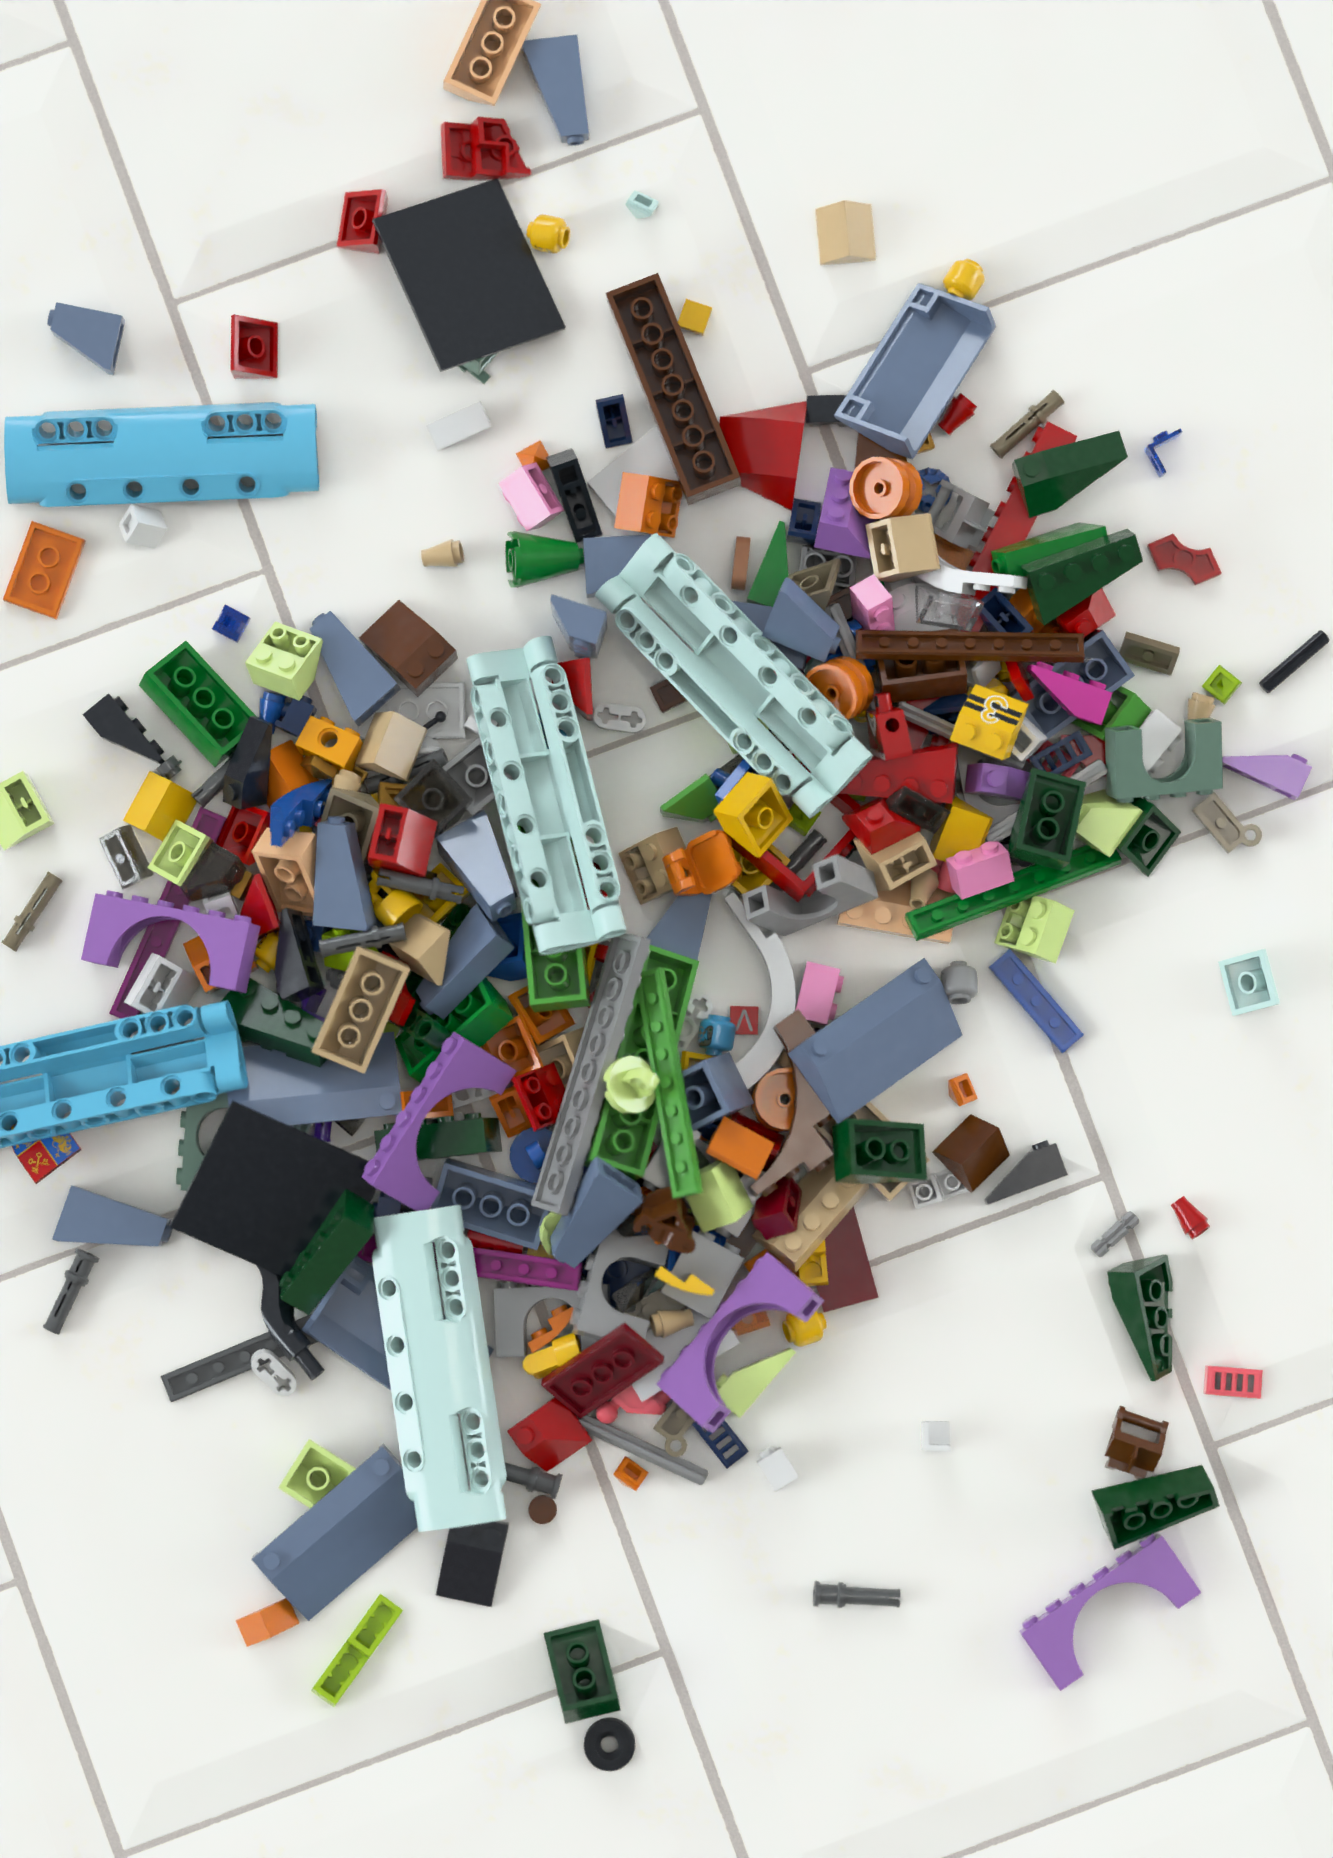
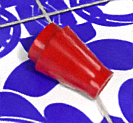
[937,393,977,435]
[1171,1196,1210,1240]

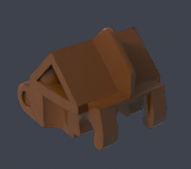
[634,1186,696,1254]
[1104,1405,1169,1479]

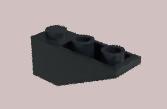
[82,693,165,765]

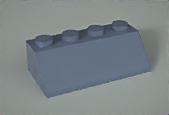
[550,594,608,659]
[1009,630,1135,741]
[430,1157,550,1250]

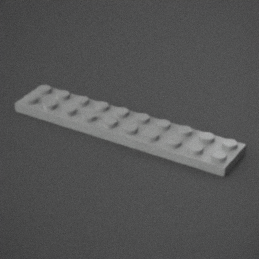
[531,933,651,1217]

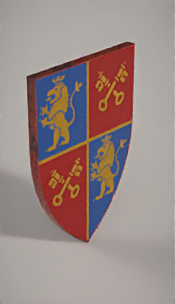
[10,1123,82,1184]

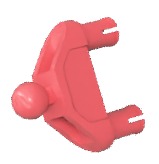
[595,1385,671,1424]

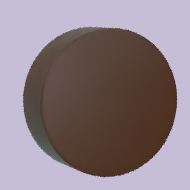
[528,1495,557,1524]

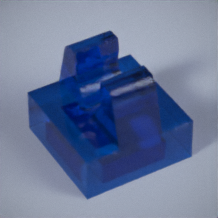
[212,604,251,643]

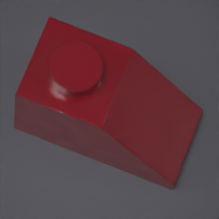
[752,1176,802,1240]

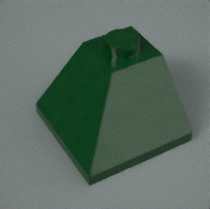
[1117,797,1181,877]

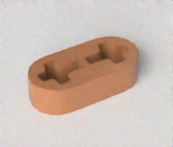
[731,536,751,590]

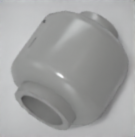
[941,961,978,1004]

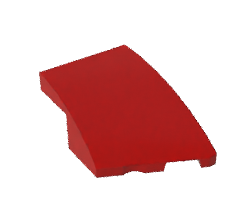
[441,116,531,180]

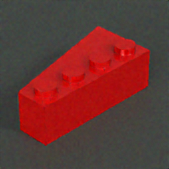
[839,742,959,804]

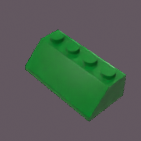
[139,641,257,767]
[395,977,513,1083]

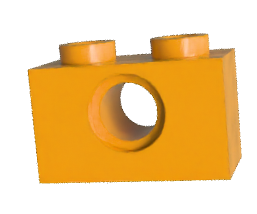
[295,715,363,772]

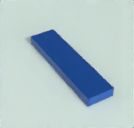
[988,949,1084,1053]

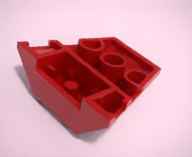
[719,401,807,512]

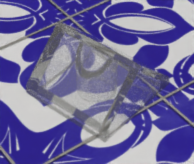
[915,585,984,631]

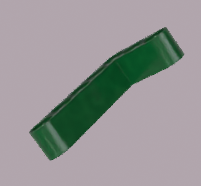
[388,903,472,1052]

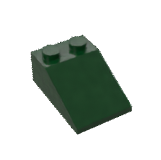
[1008,768,1086,871]
[832,1118,927,1184]
[543,1619,621,1724]

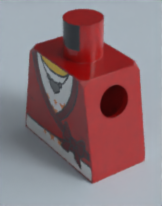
[866,692,913,761]

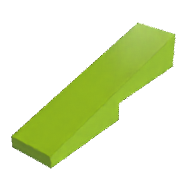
[311,1594,403,1707]

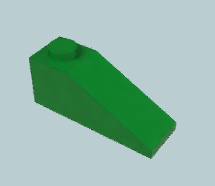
[746,521,789,607]

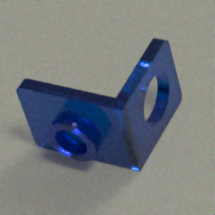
[1145,428,1182,478]

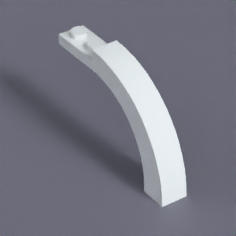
[880,511,1028,596]
[724,892,796,1089]

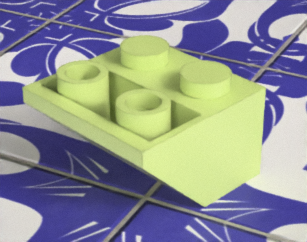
[245,622,323,701]
[0,771,54,851]
[994,896,1075,964]

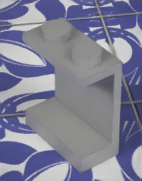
[660,1229,744,1319]

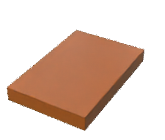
[3,521,86,620]

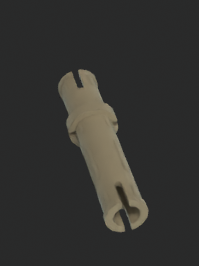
[990,390,1065,459]
[1,871,63,952]

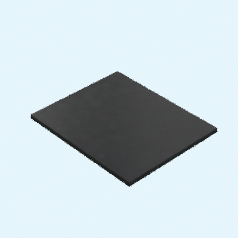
[372,178,566,372]
[169,1100,377,1277]

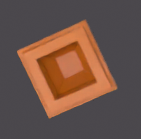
[516,440,549,471]
[948,1073,978,1106]
[613,1456,649,1491]

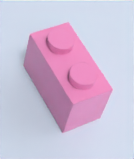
[498,463,565,531]
[850,574,895,630]
[946,841,1014,899]
[795,961,844,1026]

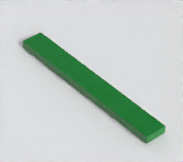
[904,845,1122,941]

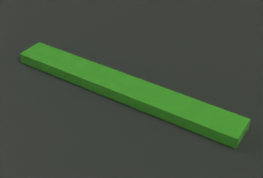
[637,967,703,1199]

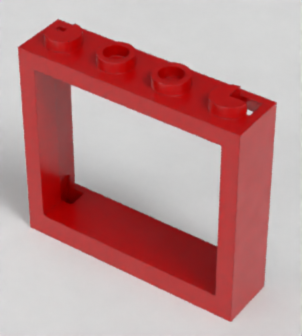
[723,753,861,903]

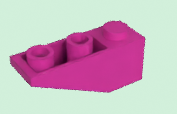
[1026,662,1112,725]

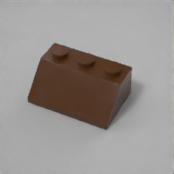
[876,628,967,703]

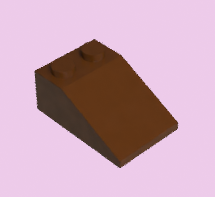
[359,600,458,697]

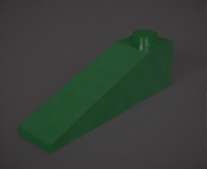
[1011,431,1128,519]
[1107,1255,1173,1381]

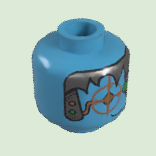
[697,1014,736,1056]

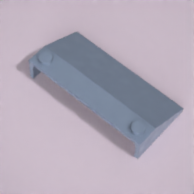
[834,283,996,460]
[788,958,962,1124]
[227,1032,402,1126]
[301,1255,494,1404]
[251,1443,418,1621]

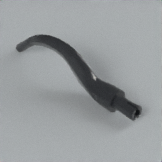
[256,1265,325,1381]

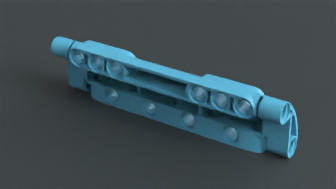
[4,402,319,507]
[0,1000,248,1148]

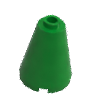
[505,531,584,588]

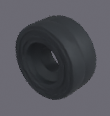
[584,1717,635,1771]

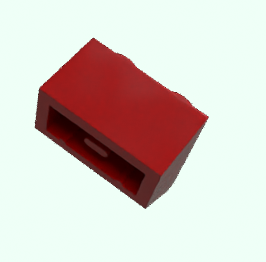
[368,803,437,877]
[512,1062,565,1132]

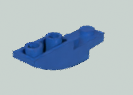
[270,779,332,847]

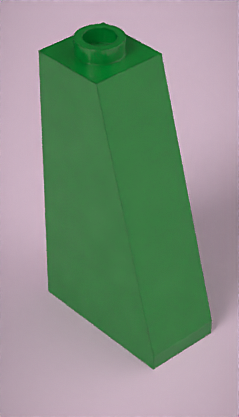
[991,523,1107,577]

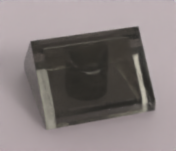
[393,759,473,839]

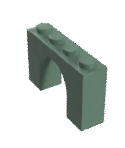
[1105,718,1223,803]
[176,1093,229,1191]

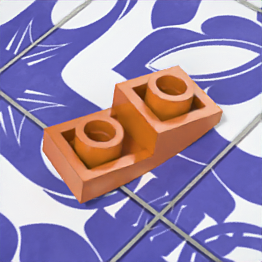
[527,1304,574,1353]

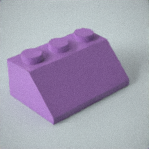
[814,467,877,559]

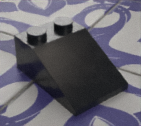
[436,1520,510,1607]

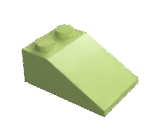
[716,1347,796,1418]

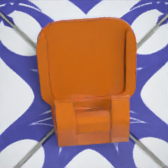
[662,829,742,896]

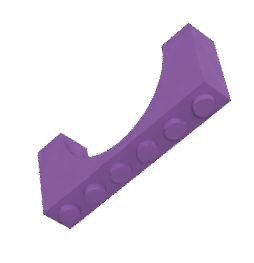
[81,890,260,993]
[362,1032,516,1211]
[656,1252,824,1433]
[1019,1534,1202,1691]

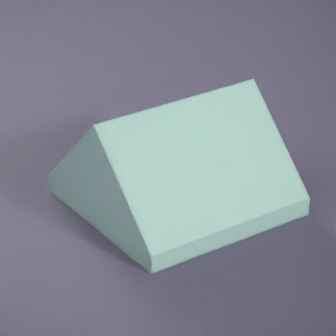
[1218,948,1280,1016]

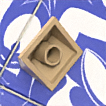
[815,200,876,265]
[355,711,427,781]
[388,914,450,986]

